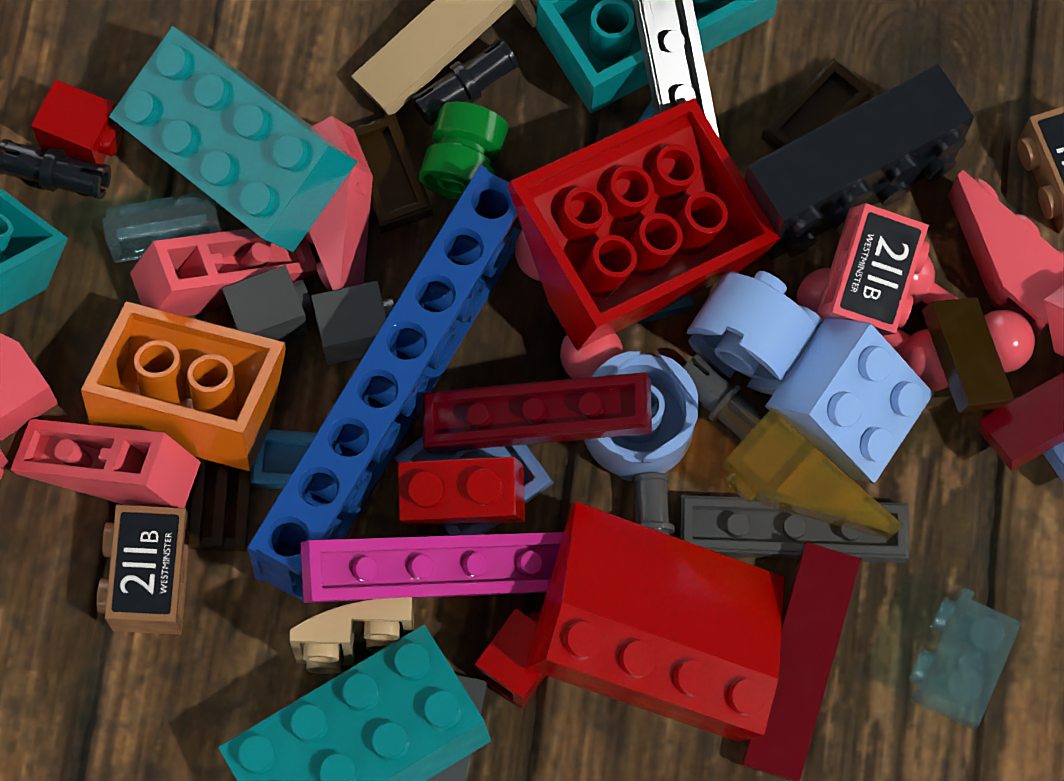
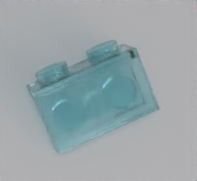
[102,191,222,263]
[908,587,1022,730]

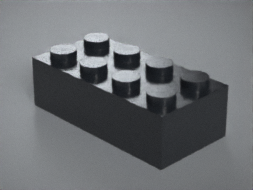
[744,64,974,261]

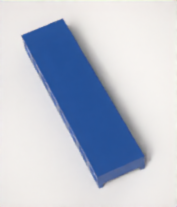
[247,165,521,602]

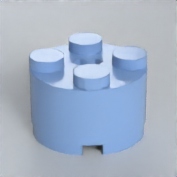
[687,271,823,395]
[584,351,698,481]

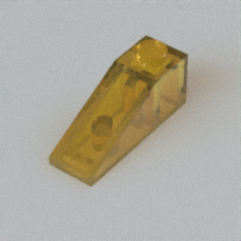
[723,409,903,540]

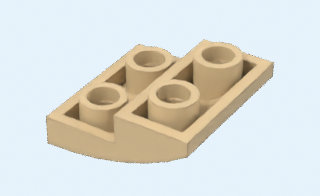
[290,597,414,674]

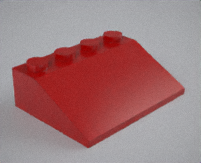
[507,98,780,351]
[525,501,785,742]

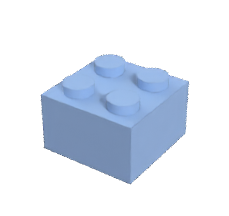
[765,317,934,484]

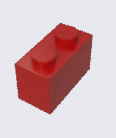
[398,457,525,527]

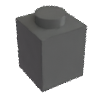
[222,265,314,342]
[311,281,395,365]

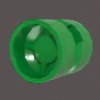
[419,101,508,201]

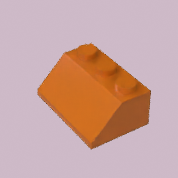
[81,301,286,471]

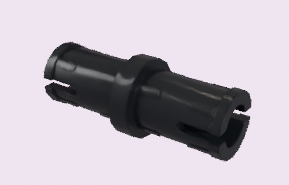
[411,38,519,127]
[0,139,111,199]

